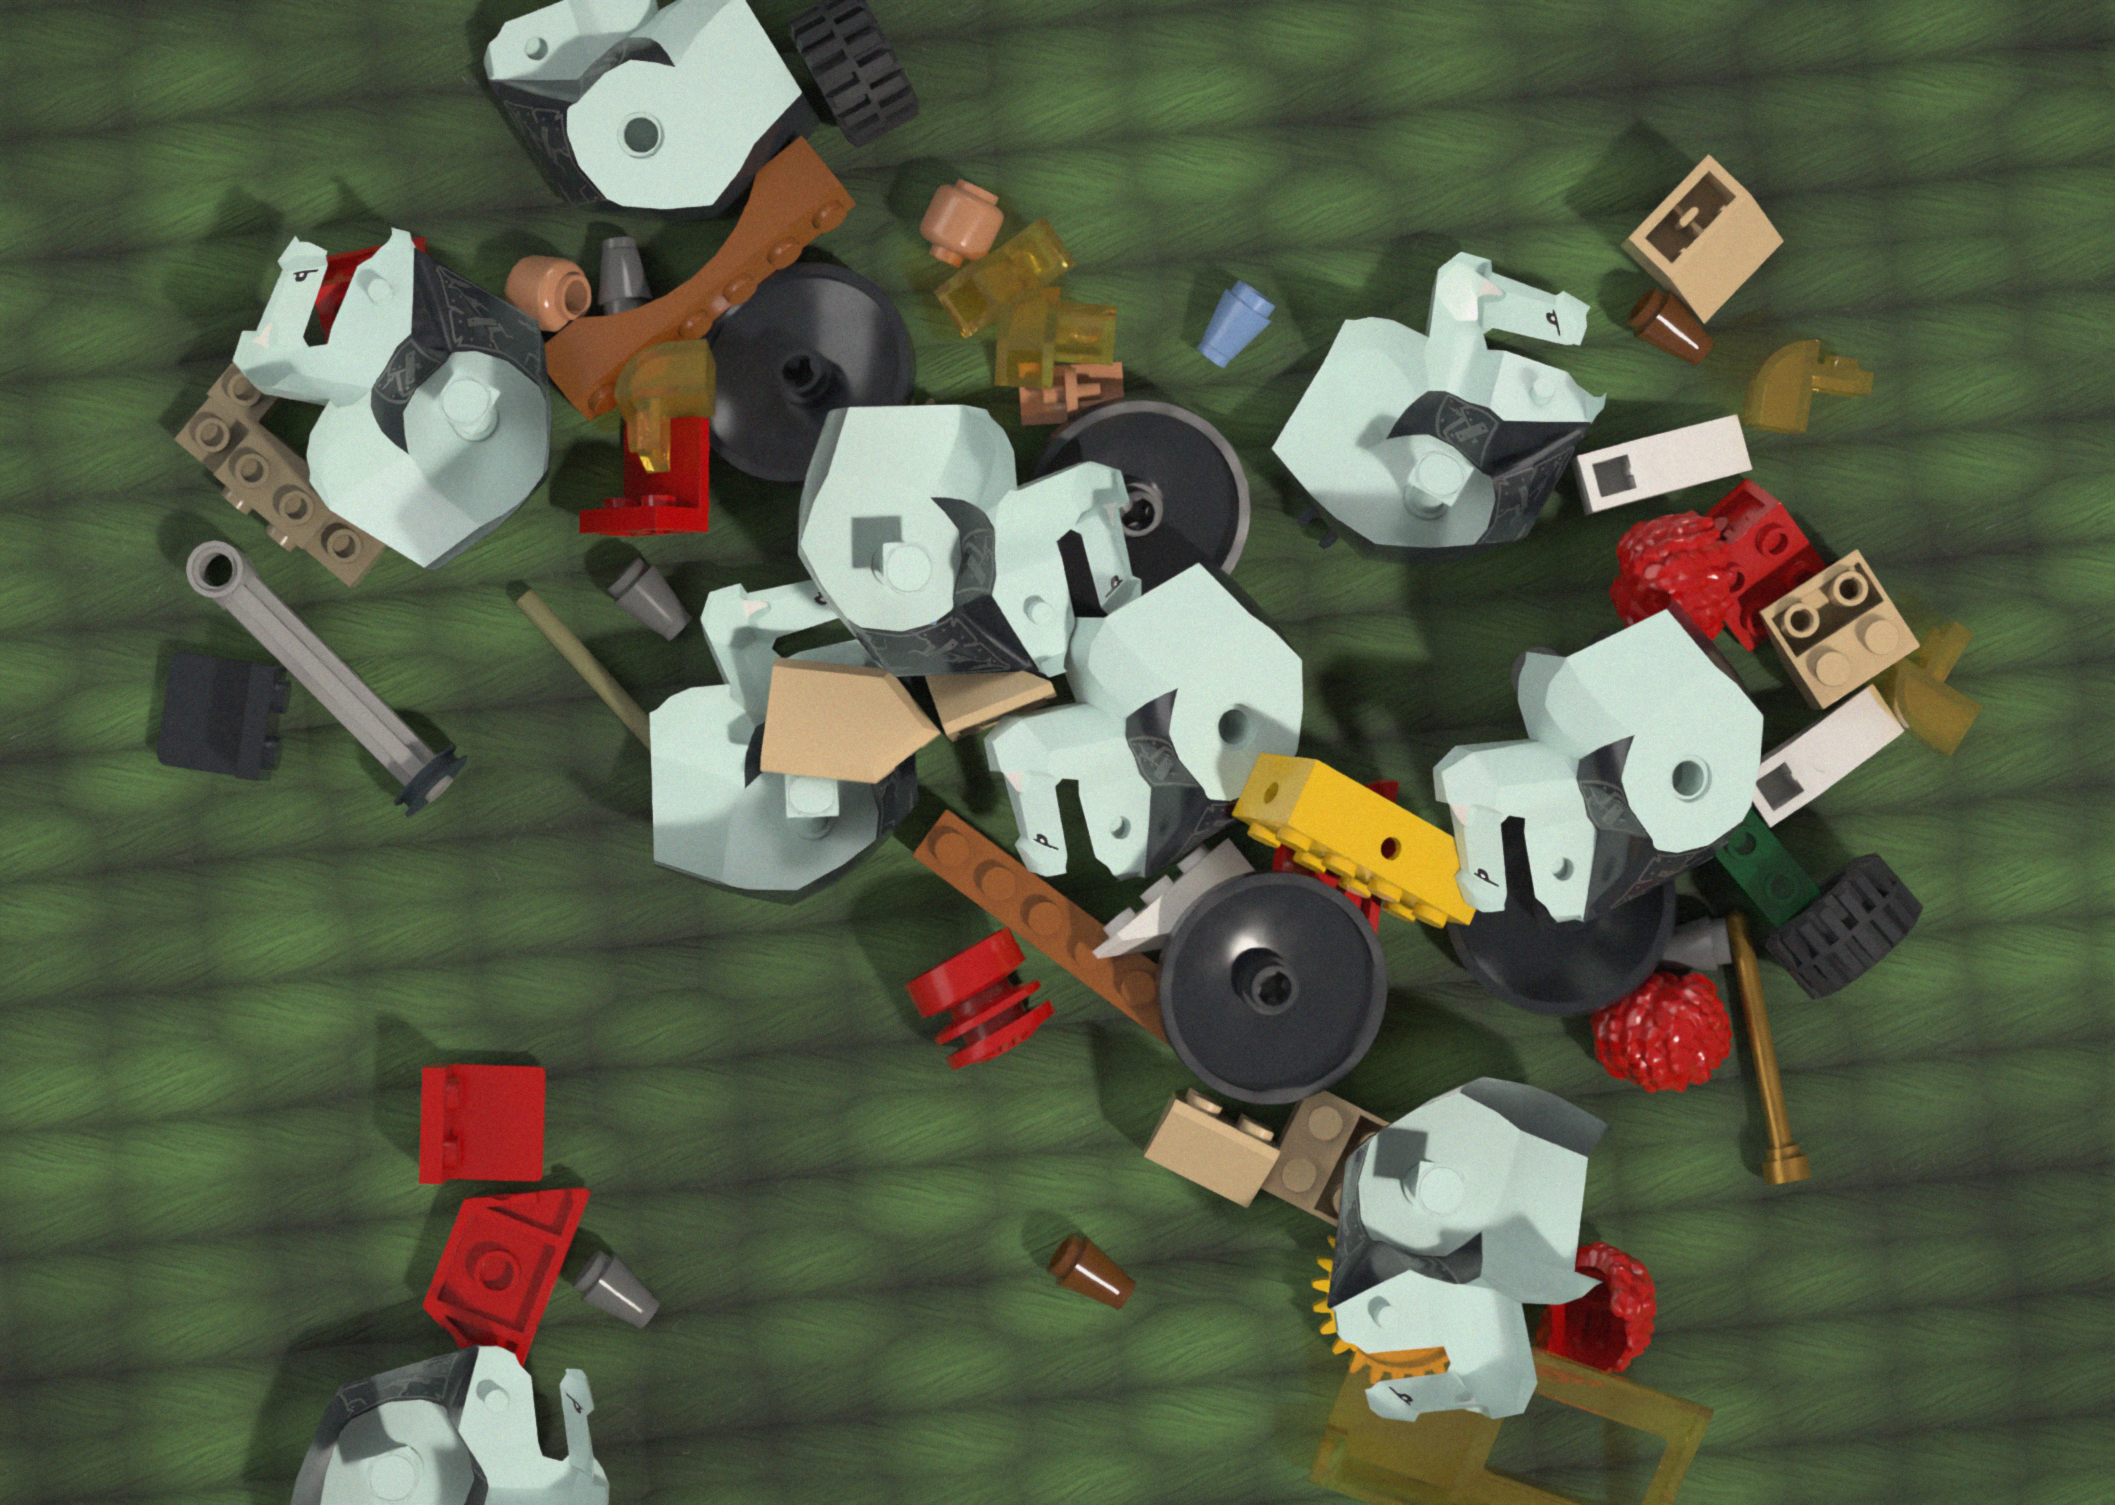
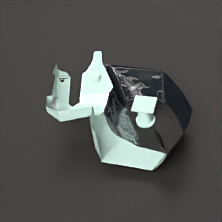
[484,0,821,223]
[233,227,552,570]
[1268,252,1607,565]
[796,405,1141,677]
[984,550,1303,882]
[649,580,918,906]
[1433,594,1763,923]
[1327,1077,1613,1422]

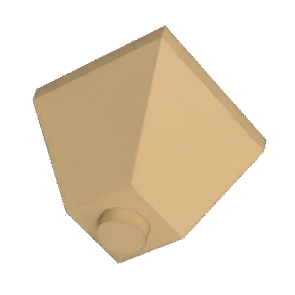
[925,670,1058,742]

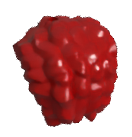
[1609,511,1734,640]
[1590,971,1733,1093]
[1535,1241,1657,1383]

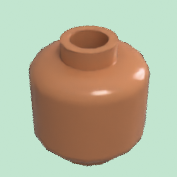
[920,178,1004,269]
[504,255,592,333]

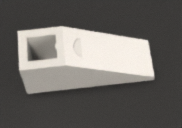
[1570,414,1752,516]
[1750,683,1904,827]
[1093,838,1255,959]

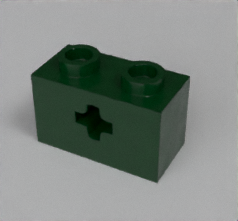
[1711,808,1821,928]

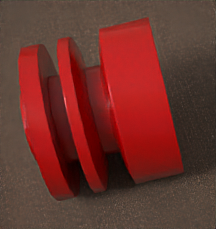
[904,926,1056,1071]

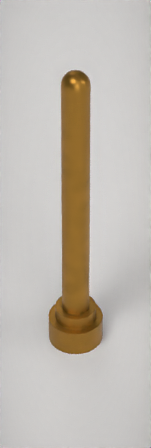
[1726,910,1811,1185]

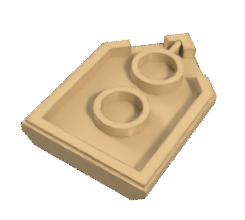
[760,657,941,784]

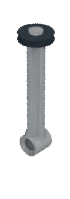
[186,540,468,817]

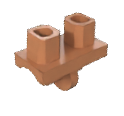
[1018,362,1124,426]

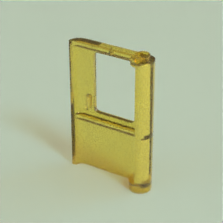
[1307,1329,1714,1505]

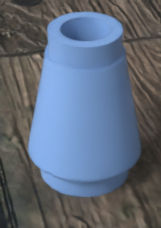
[1196,280,1276,368]

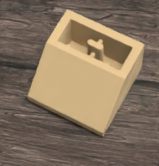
[1620,154,1783,325]
[1758,549,1920,710]
[1143,1087,1281,1208]
[1260,1090,1390,1227]

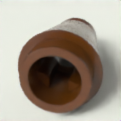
[1626,286,1714,367]
[1047,1233,1136,1310]

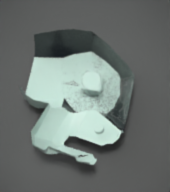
[290,1344,609,1505]

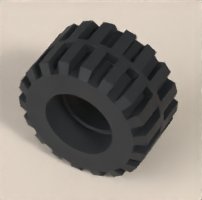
[788,0,919,149]
[1765,852,1923,1000]

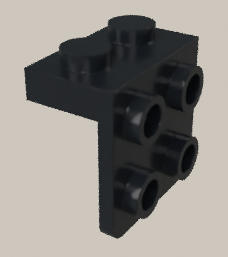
[157,652,291,781]

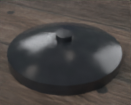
[689,262,917,488]
[1024,396,1251,618]
[1446,816,1677,1017]
[1155,870,1388,1104]

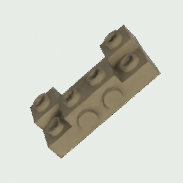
[174,362,388,588]

